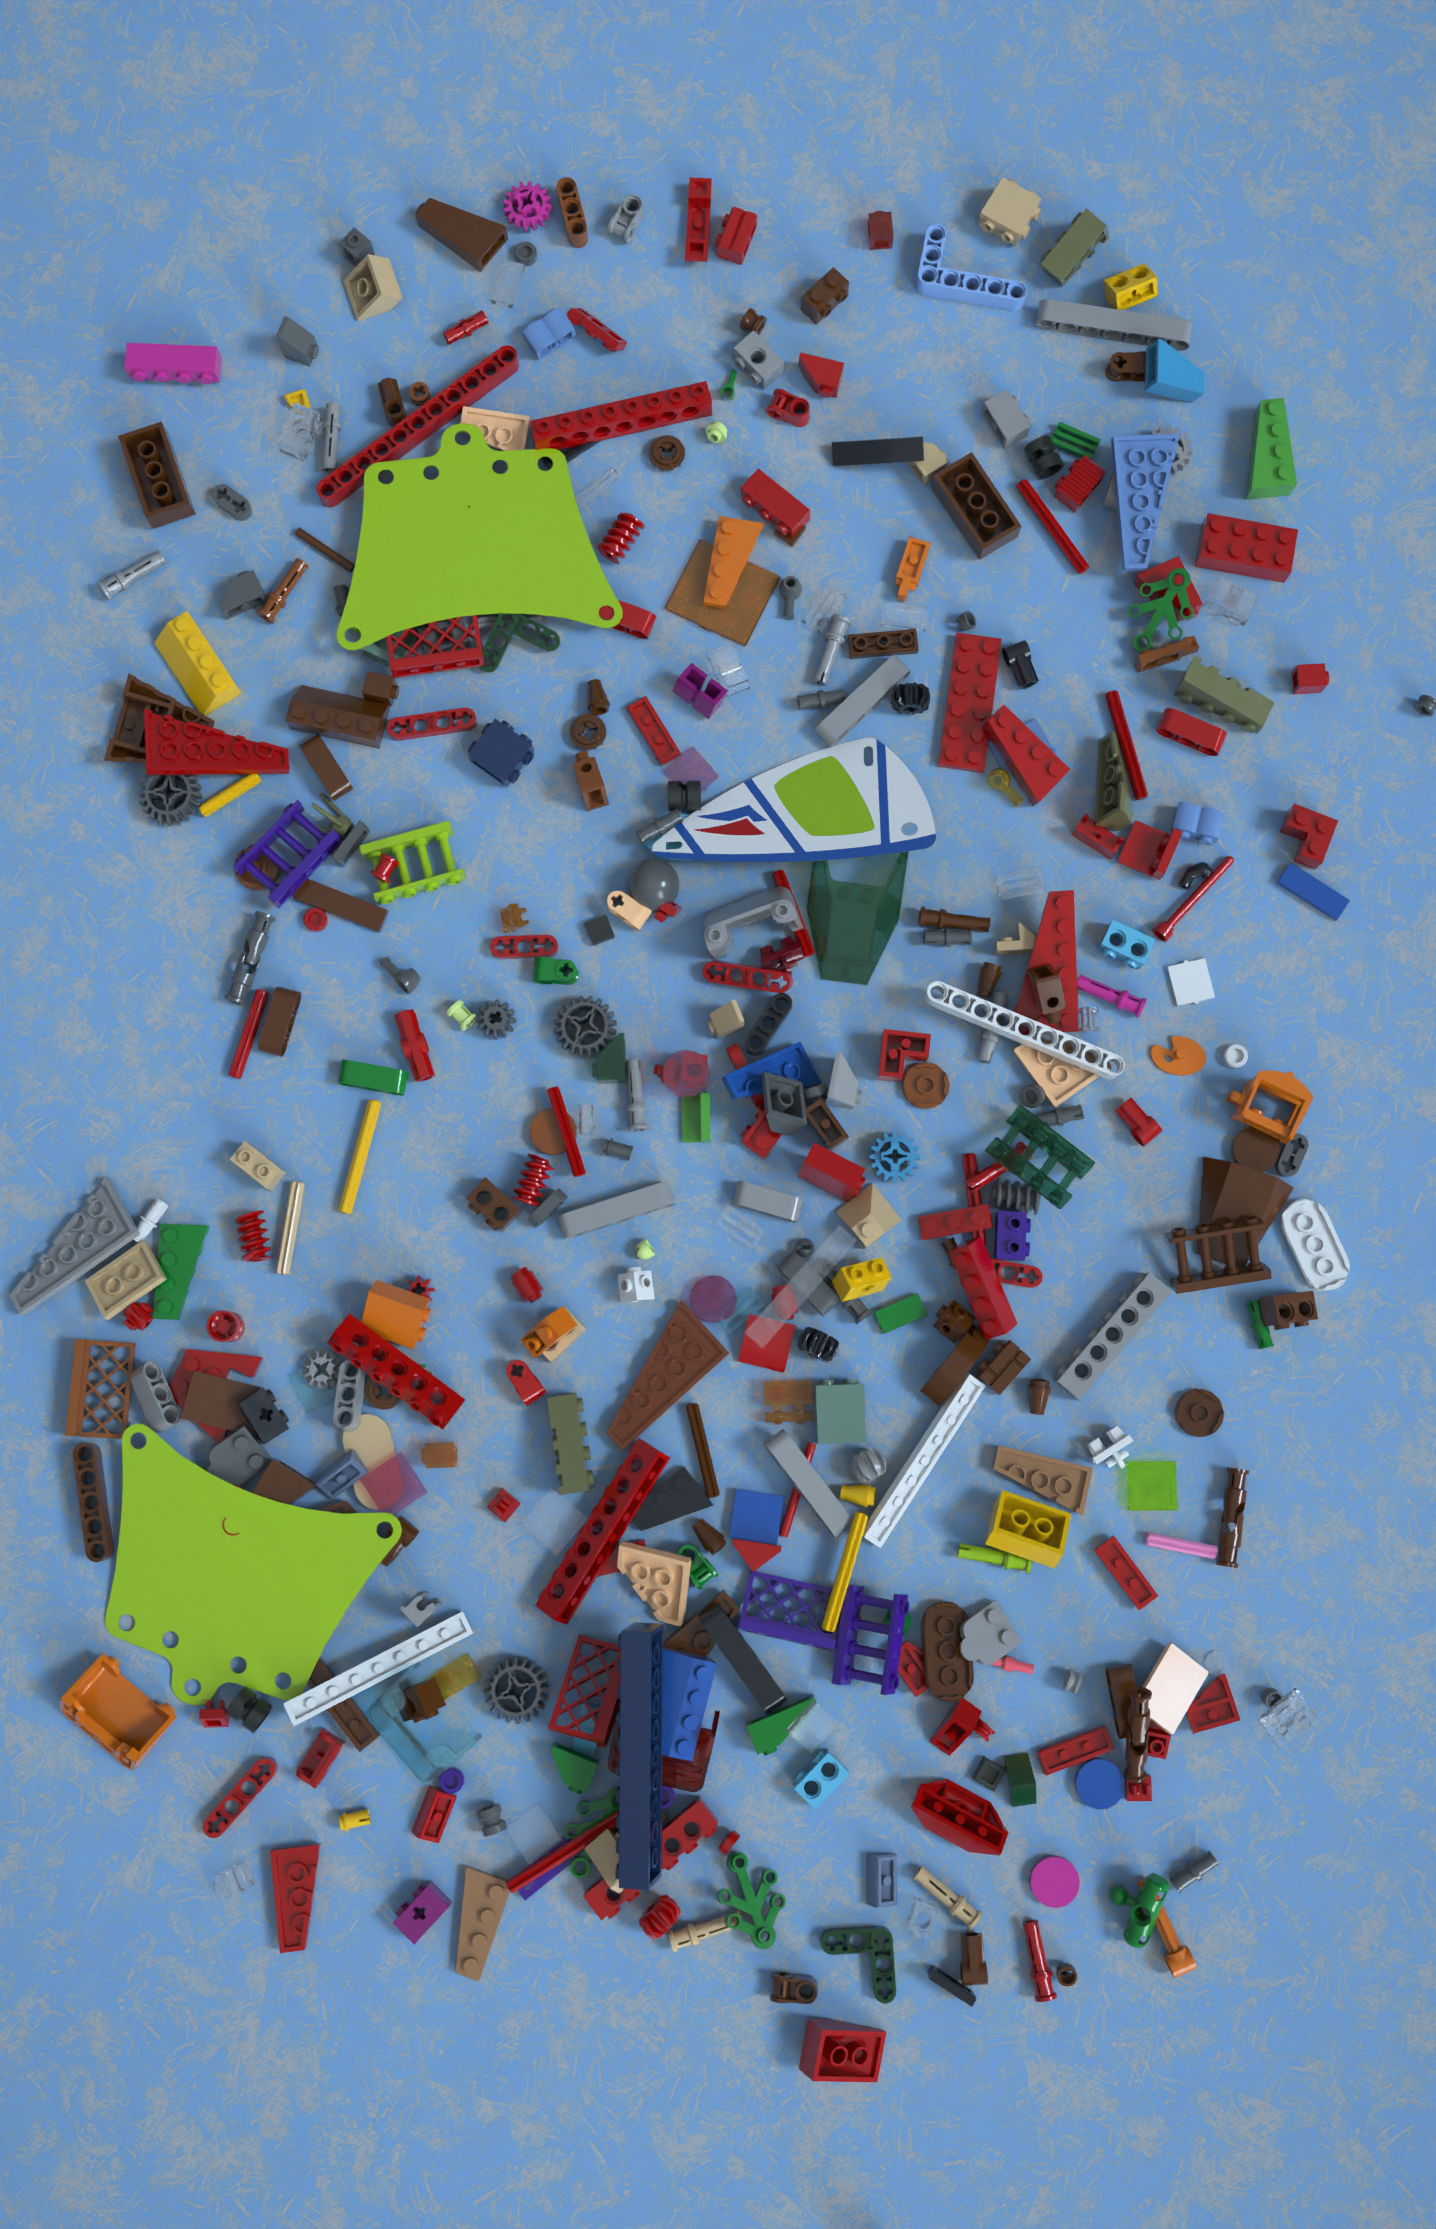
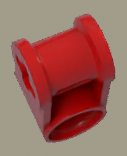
[765,388,810,427]
[506,1360,547,1406]

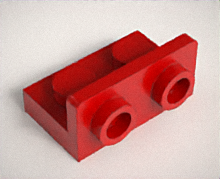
[740,1105,783,1160]

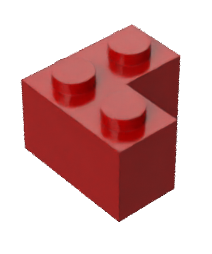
[1280,803,1338,870]
[877,1029,931,1082]

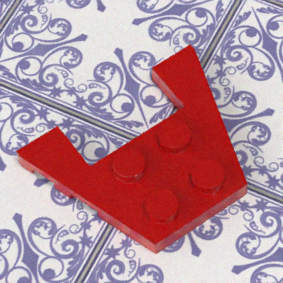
[169,1349,263,1442]

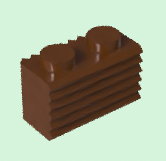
[806,1098,849,1151]

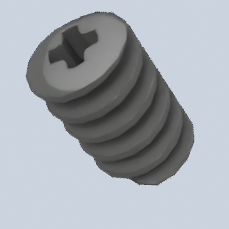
[989,1177,1041,1215]

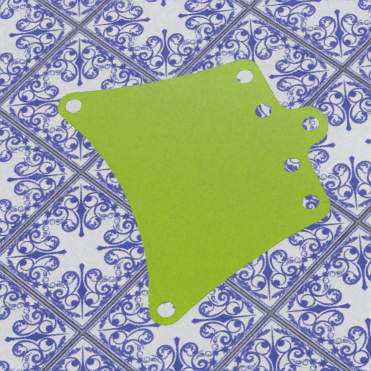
[336,423,623,650]
[105,1423,402,1706]

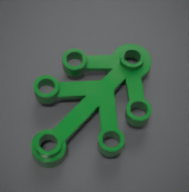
[1128,568,1195,652]
[564,1787,620,1878]
[716,1852,786,1949]

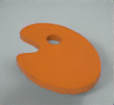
[1150,1036,1206,1076]

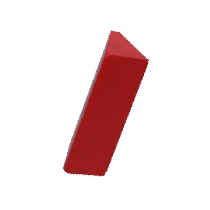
[412,1785,457,1843]

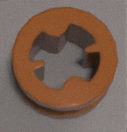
[409,382,431,406]

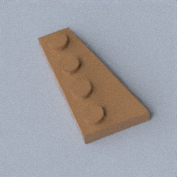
[992,1445,1093,1516]
[456,1865,510,1981]

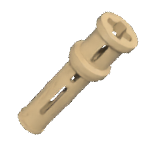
[913,1865,983,1931]
[667,1910,742,1953]

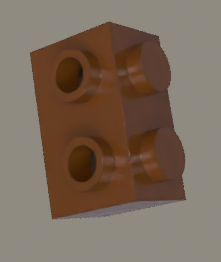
[801,267,849,325]

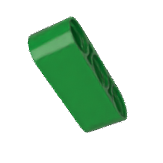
[337,1060,409,1096]

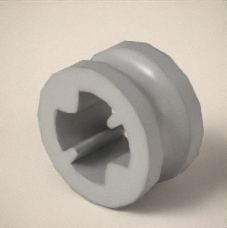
[1063,1669,1082,1694]

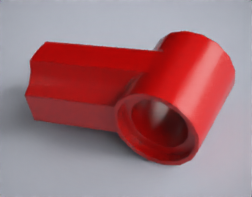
[1115,1097,1162,1147]

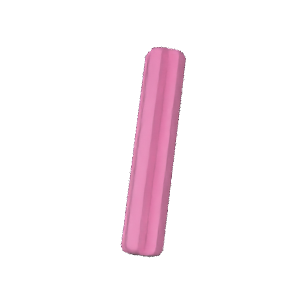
[1145,1532,1218,1559]

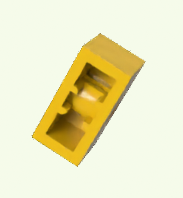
[832,1257,892,1302]

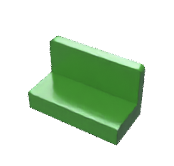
[682,1093,710,1143]

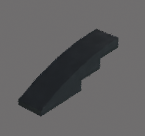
[832,436,924,466]

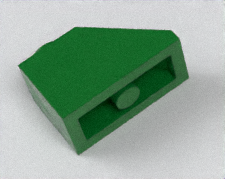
[551,1742,599,1794]

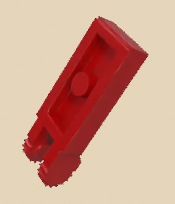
[567,308,627,352]

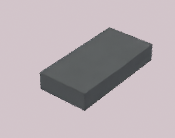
[332,820,370,867]

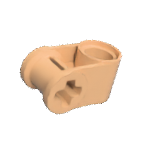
[607,891,652,931]

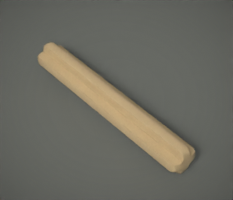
[275,1181,305,1275]

